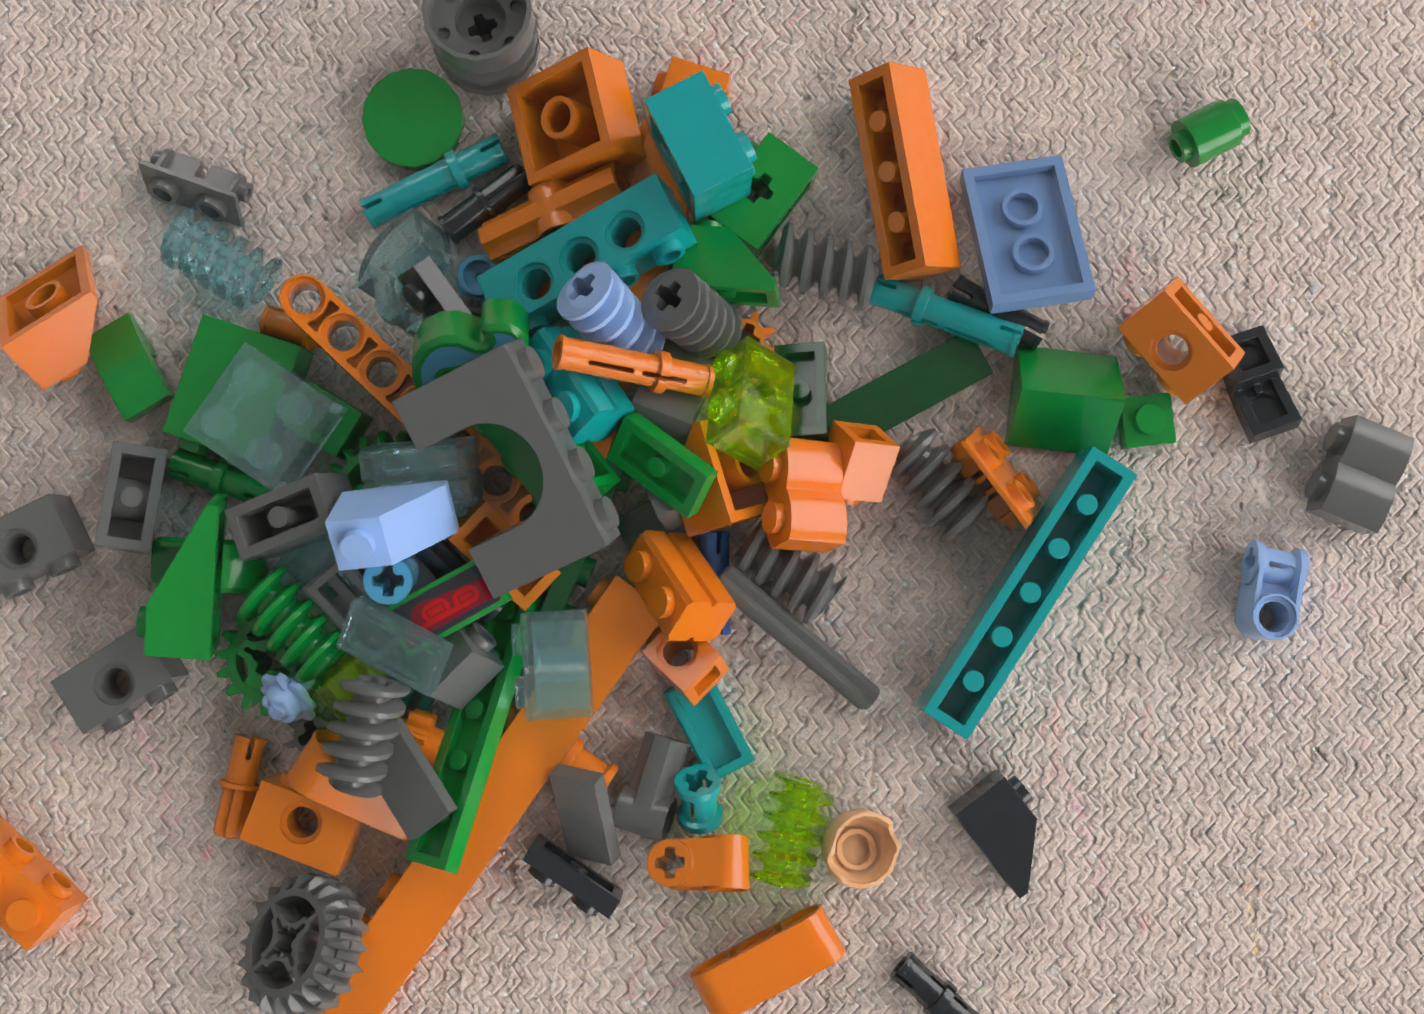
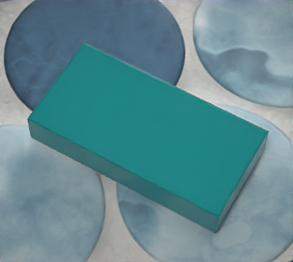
[663,684,755,779]

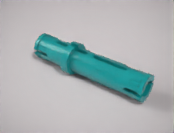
[359,133,510,229]
[869,274,1025,357]

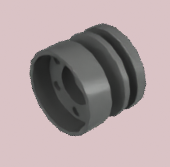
[421,0,540,96]

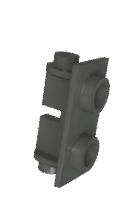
[138,148,254,227]

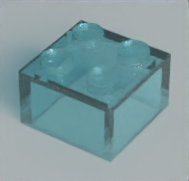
[183,342,348,491]

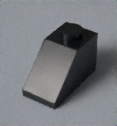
[948,770,1037,899]

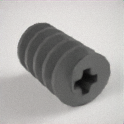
[771,222,881,311]
[641,267,743,359]
[890,428,988,544]
[734,519,847,624]
[315,675,411,798]

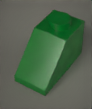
[673,219,780,308]

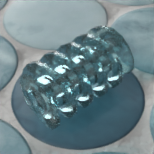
[160,208,283,311]

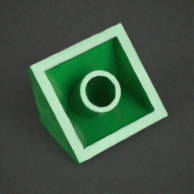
[1005,345,1126,454]

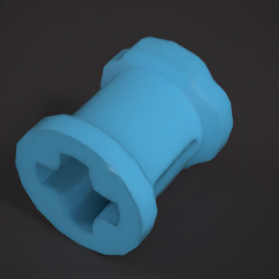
[363,556,420,605]

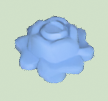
[261,671,316,723]

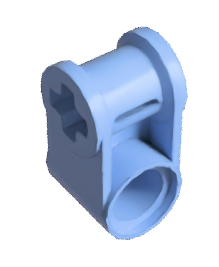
[1235,540,1309,640]

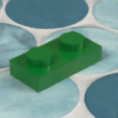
[607,411,718,519]

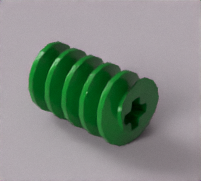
[238,564,354,684]

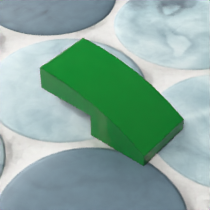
[89,312,175,423]

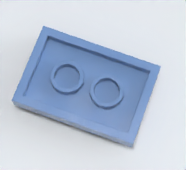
[960,155,1096,314]

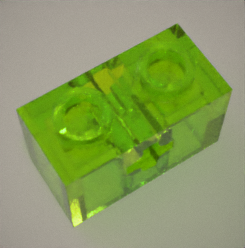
[706,336,795,470]

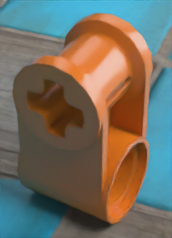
[647,834,750,892]

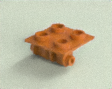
[950,424,1041,530]

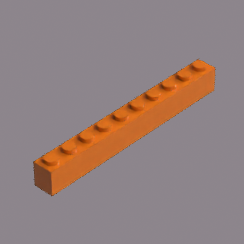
[324,575,658,1014]

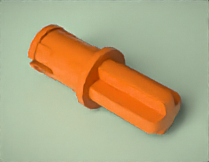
[213,733,268,839]

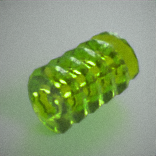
[749,771,835,889]

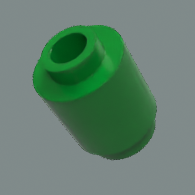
[1168,98,1250,168]

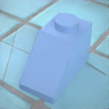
[325,480,459,571]

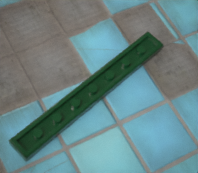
[617,336,993,552]

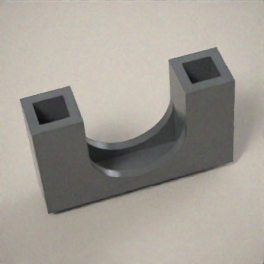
[392,338,621,599]

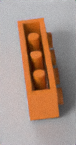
[848,62,962,281]
[0,815,89,951]

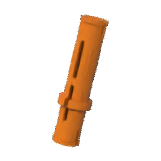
[551,334,715,398]

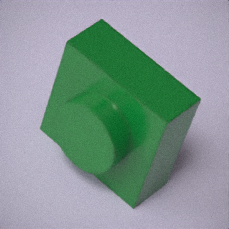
[1118,392,1177,450]

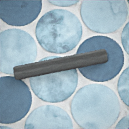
[717,566,880,710]

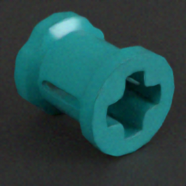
[674,764,723,835]

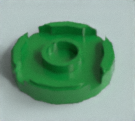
[362,68,465,172]

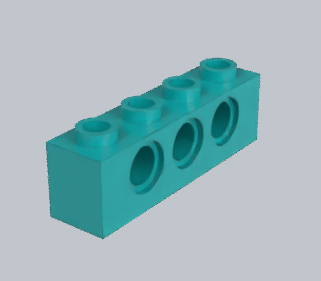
[476,173,697,340]

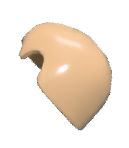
[821,808,901,889]

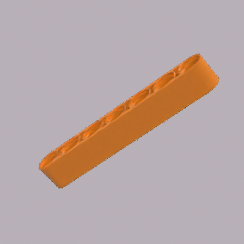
[279,274,533,526]

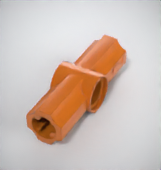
[478,161,631,265]

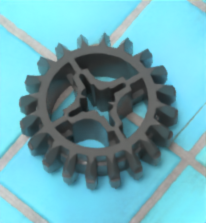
[237,873,370,1014]

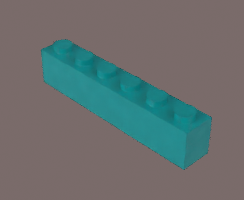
[914,446,1137,740]

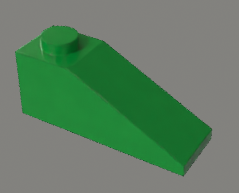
[136,493,228,660]

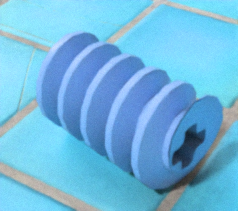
[557,261,665,354]

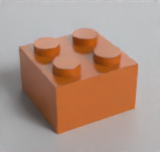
[506,47,646,187]

